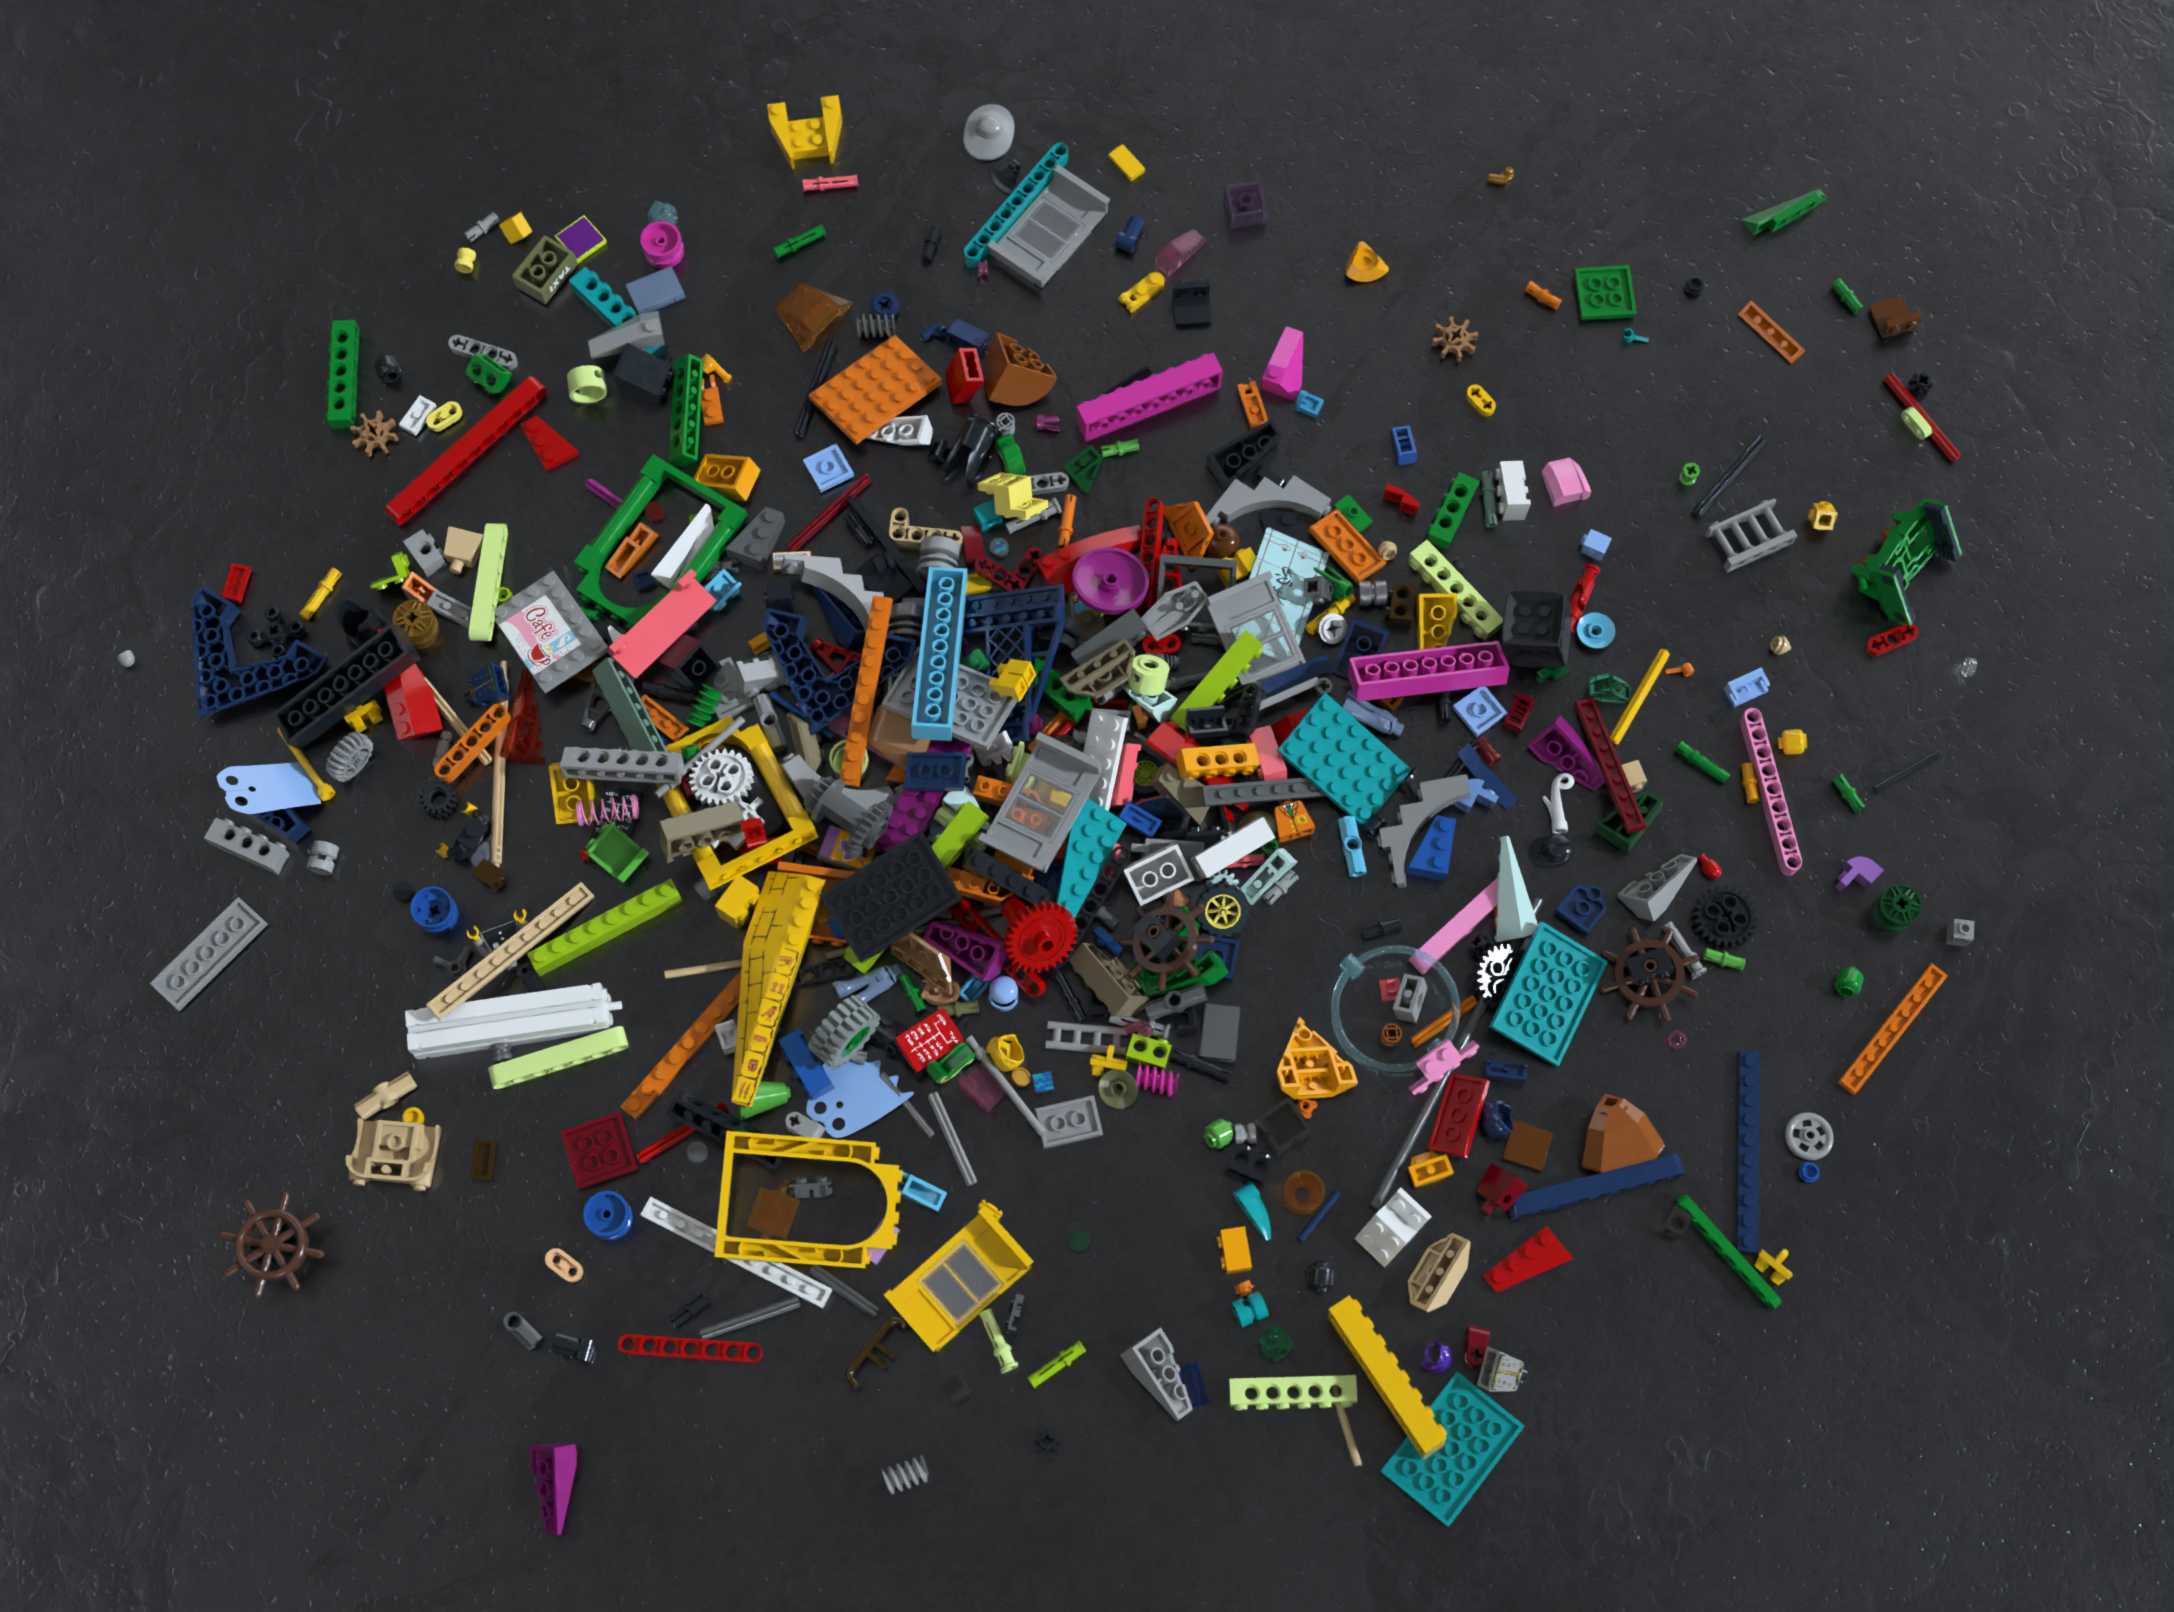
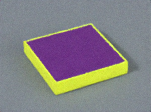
[555,216,607,263]

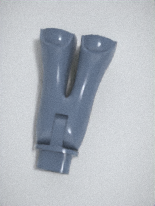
[1341,689,1404,736]
[832,963,903,1003]

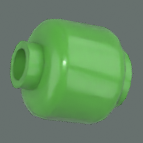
[1204,1118,1234,1149]

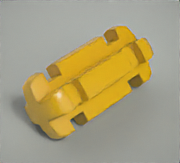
[978,1200,1003,1221]

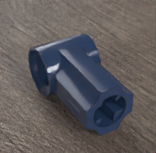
[1115,215,1145,253]

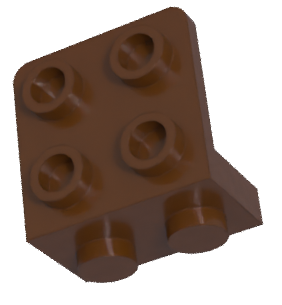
[1869,297,1923,338]

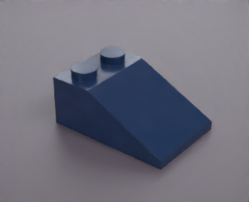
[1332,617,1390,679]

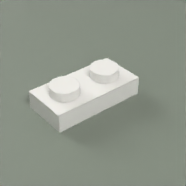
[399,396,437,436]

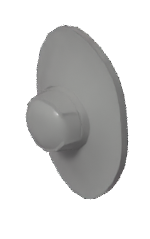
[963,104,1014,161]

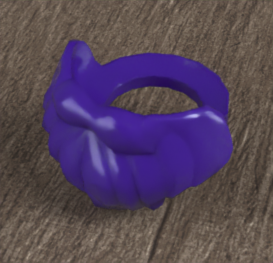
[1421,1341,1452,1373]

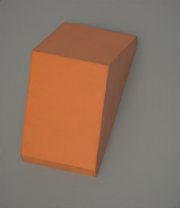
[401,571,437,603]

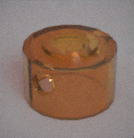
[1282,1170,1325,1215]

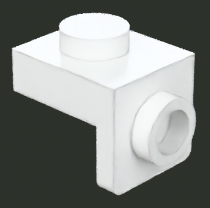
[715,1019,737,1055]

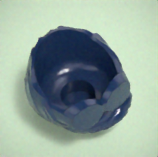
[1481,1101,1514,1138]

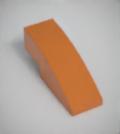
[605,522,660,578]

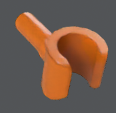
[1665,663,1694,677]

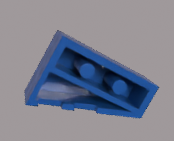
[1406,815,1456,881]
[779,1028,835,1100]

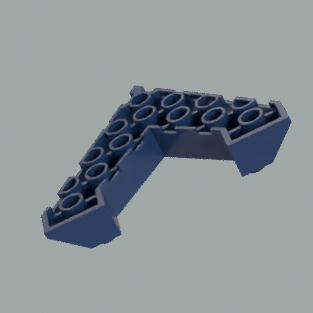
[190,586,329,718]
[762,608,917,735]

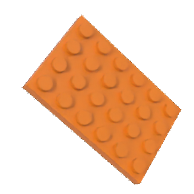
[809,335,943,444]

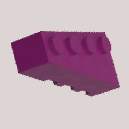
[923,921,1007,981]

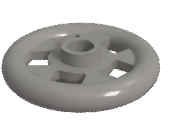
[1785,1112,1834,1160]

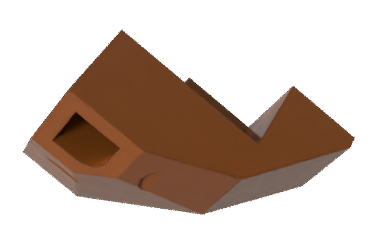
[1582,1094,1665,1173]

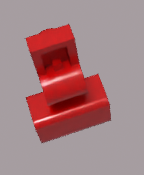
[739,817,783,867]

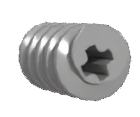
[882,1455,929,1494]

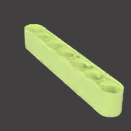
[469,523,508,641]
[488,1026,628,1089]

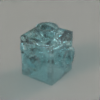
[647,200,678,226]

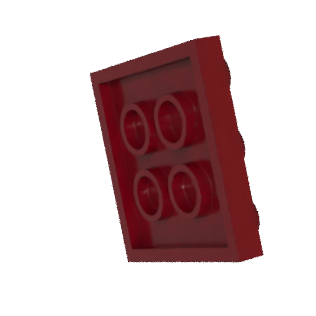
[561,1111,638,1190]

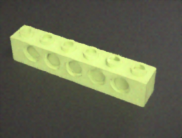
[1408,540,1503,641]
[1229,1375,1357,1410]

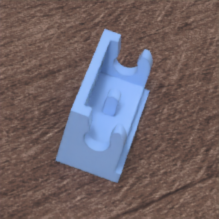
[1724,667,1770,707]

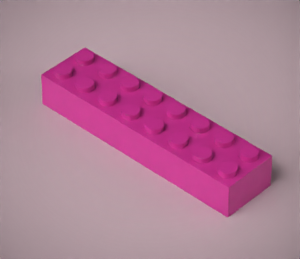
[1077,353,1223,442]
[1347,641,1509,702]

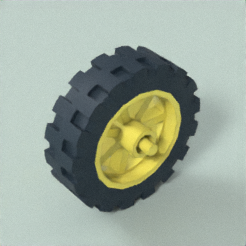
[1196,882,1249,937]

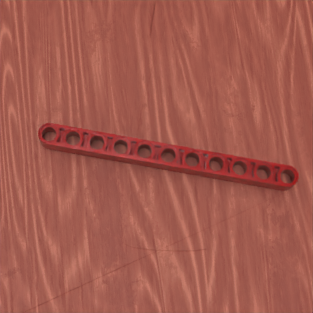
[384,376,547,525]

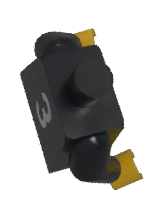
[435,802,490,859]

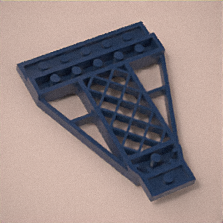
[961,584,1065,743]

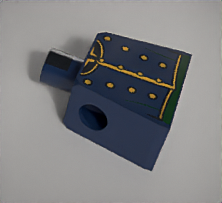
[463,662,510,708]

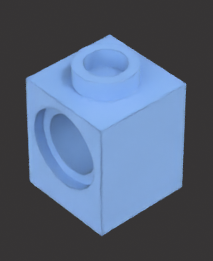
[1580,529,1612,561]

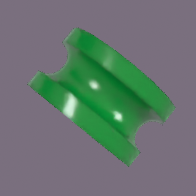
[1260,839,1279,857]

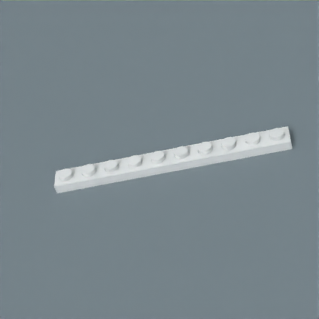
[640,1197,832,1309]

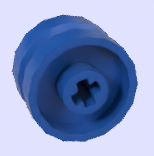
[583,1191,633,1241]

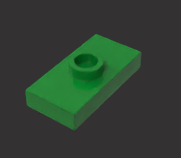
[1334,494,1373,533]

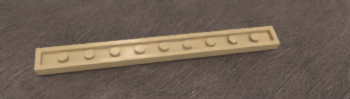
[426,882,594,1022]

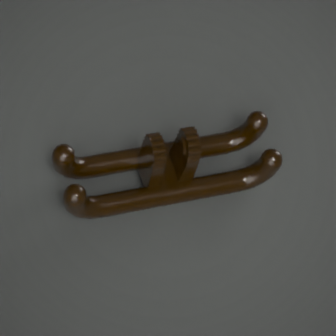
[845,1316,907,1389]

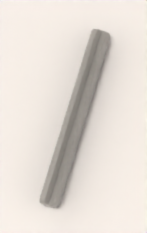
[928,1092,977,1186]

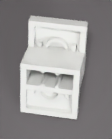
[1354,1188,1432,1267]

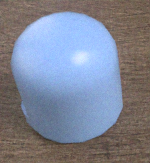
[989,976,1018,1011]

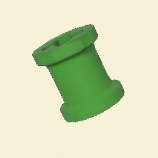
[1679,463,1700,486]

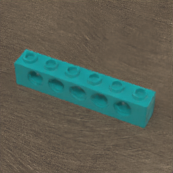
[569,267,660,354]

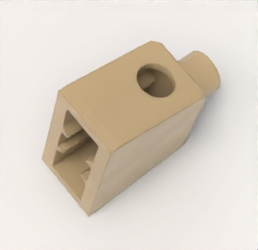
[444,526,484,574]

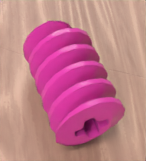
[1136,1063,1180,1097]

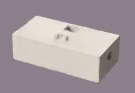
[1189,817,1275,879]

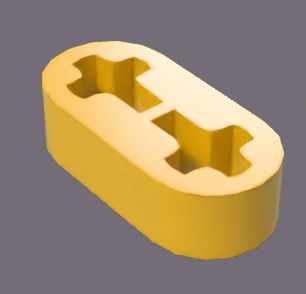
[1466,385,1496,417]

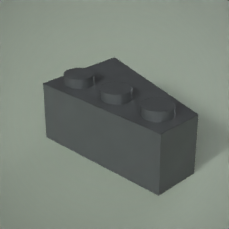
[725,507,785,571]

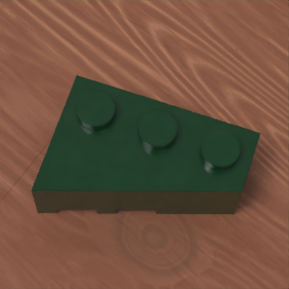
[1595,790,1663,853]

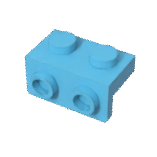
[704,569,742,612]

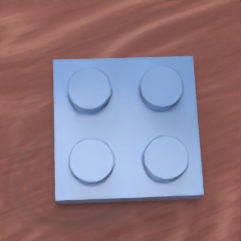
[803,444,854,492]
[1453,687,1508,737]

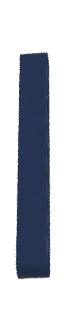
[1508,1154,1685,1219]

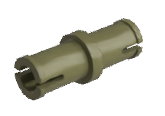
[937,1000,979,1017]

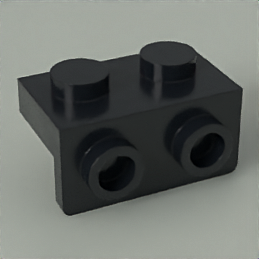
[1184,705,1228,739]

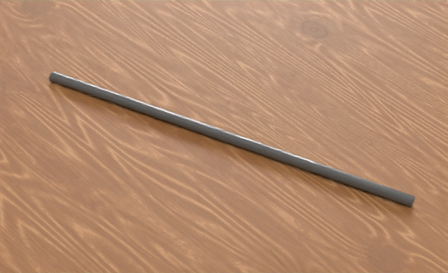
[1370,897,1543,1210]

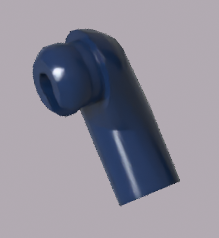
[920,324,948,341]

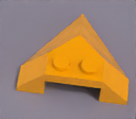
[1276,1017,1358,1099]

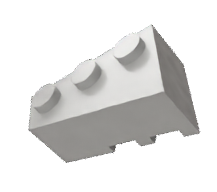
[735,655,789,698]

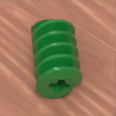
[684,684,723,727]

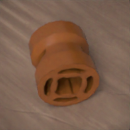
[1380,1023,1402,1048]

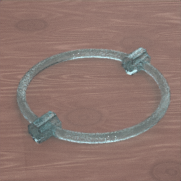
[1331,945,1460,1072]

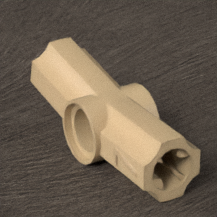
[354,1071,417,1120]

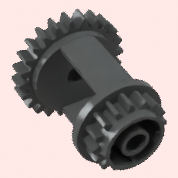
[804,776,893,859]

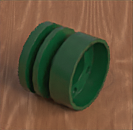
[1871,884,1922,934]

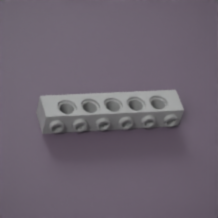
[560,747,684,784]

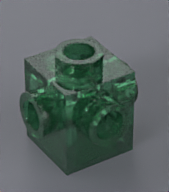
[1258,1324,1296,1363]

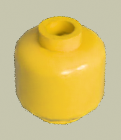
[1778,729,1807,755]

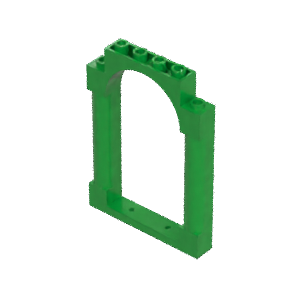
[574,454,749,630]

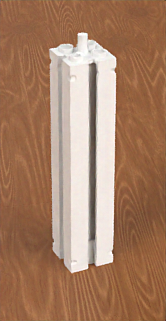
[405,983,622,1060]

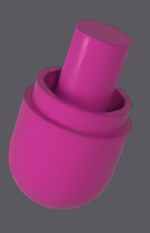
[1029,709,1042,735]

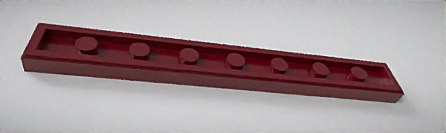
[1575,698,1646,834]

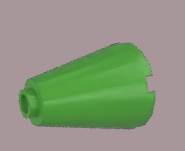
[736,1081,791,1120]

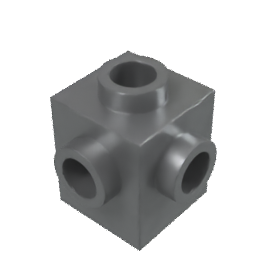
[1304,576,1333,605]

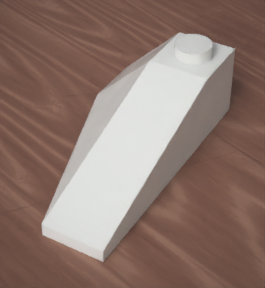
[866,415,934,446]

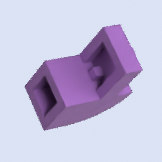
[1835,857,1884,891]

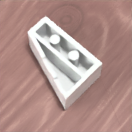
[1495,461,1531,521]

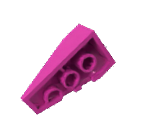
[1261,326,1303,401]

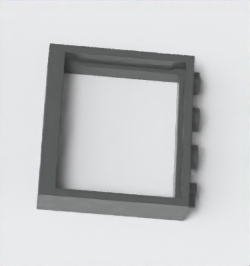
[1157,554,1237,633]

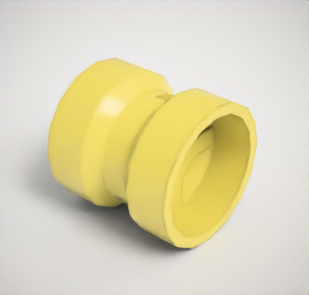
[454,248,476,273]

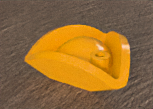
[1346,241,1389,282]

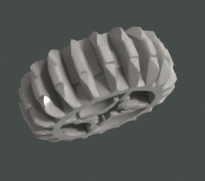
[326,731,373,782]

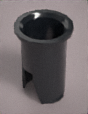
[940,411,1003,484]
[335,598,387,652]

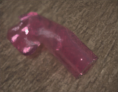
[1124,1020,1153,1037]

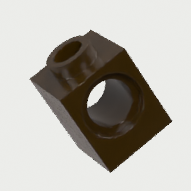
[472,858,506,891]

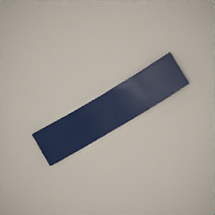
[1261,654,1333,698]
[1457,743,1519,810]

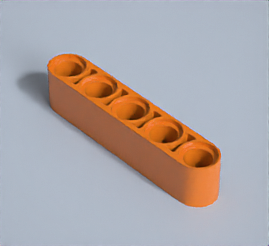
[434,704,511,783]

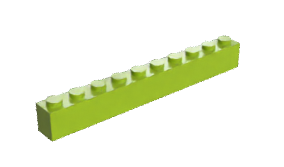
[844,800,989,974]

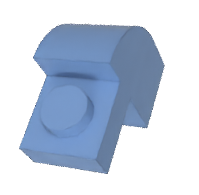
[1451,779,1499,813]

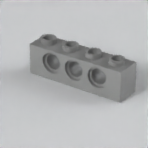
[204,818,290,875]

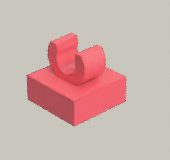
[1379,978,1400,1001]

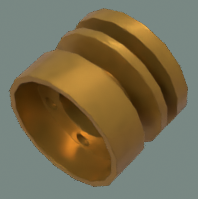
[392,600,440,649]

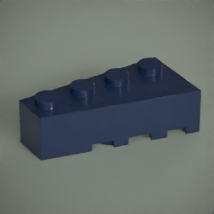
[225,784,310,843]

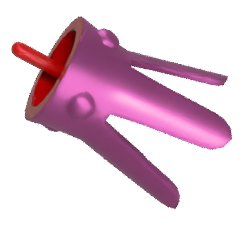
[1032,412,1060,431]

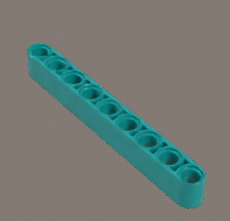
[964,143,1068,267]

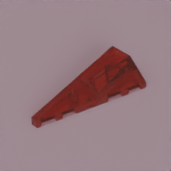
[499,668,545,765]

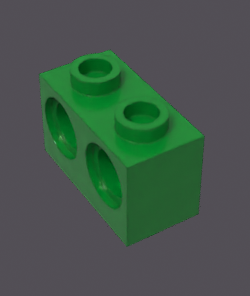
[465,354,512,394]

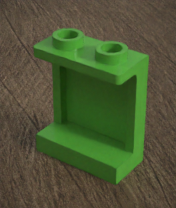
[584,822,649,883]

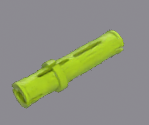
[1027,1341,1086,1388]

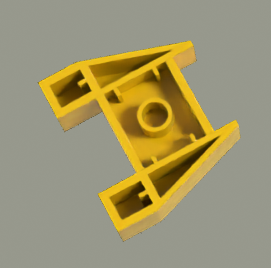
[767,95,842,169]

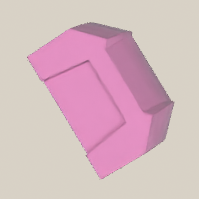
[1542,458,1591,507]

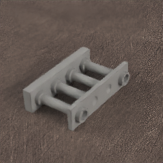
[1705,498,1797,573]

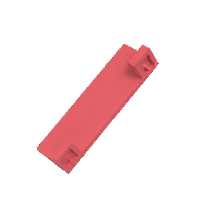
[607,569,716,679]

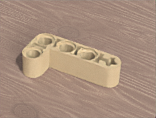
[889,508,963,551]

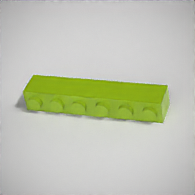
[1170,630,1263,733]

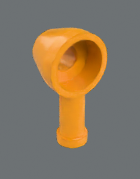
[702,353,732,383]

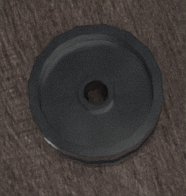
[1034,617,1081,657]

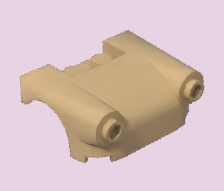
[346,1118,443,1191]

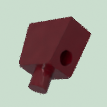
[1477,1163,1528,1215]

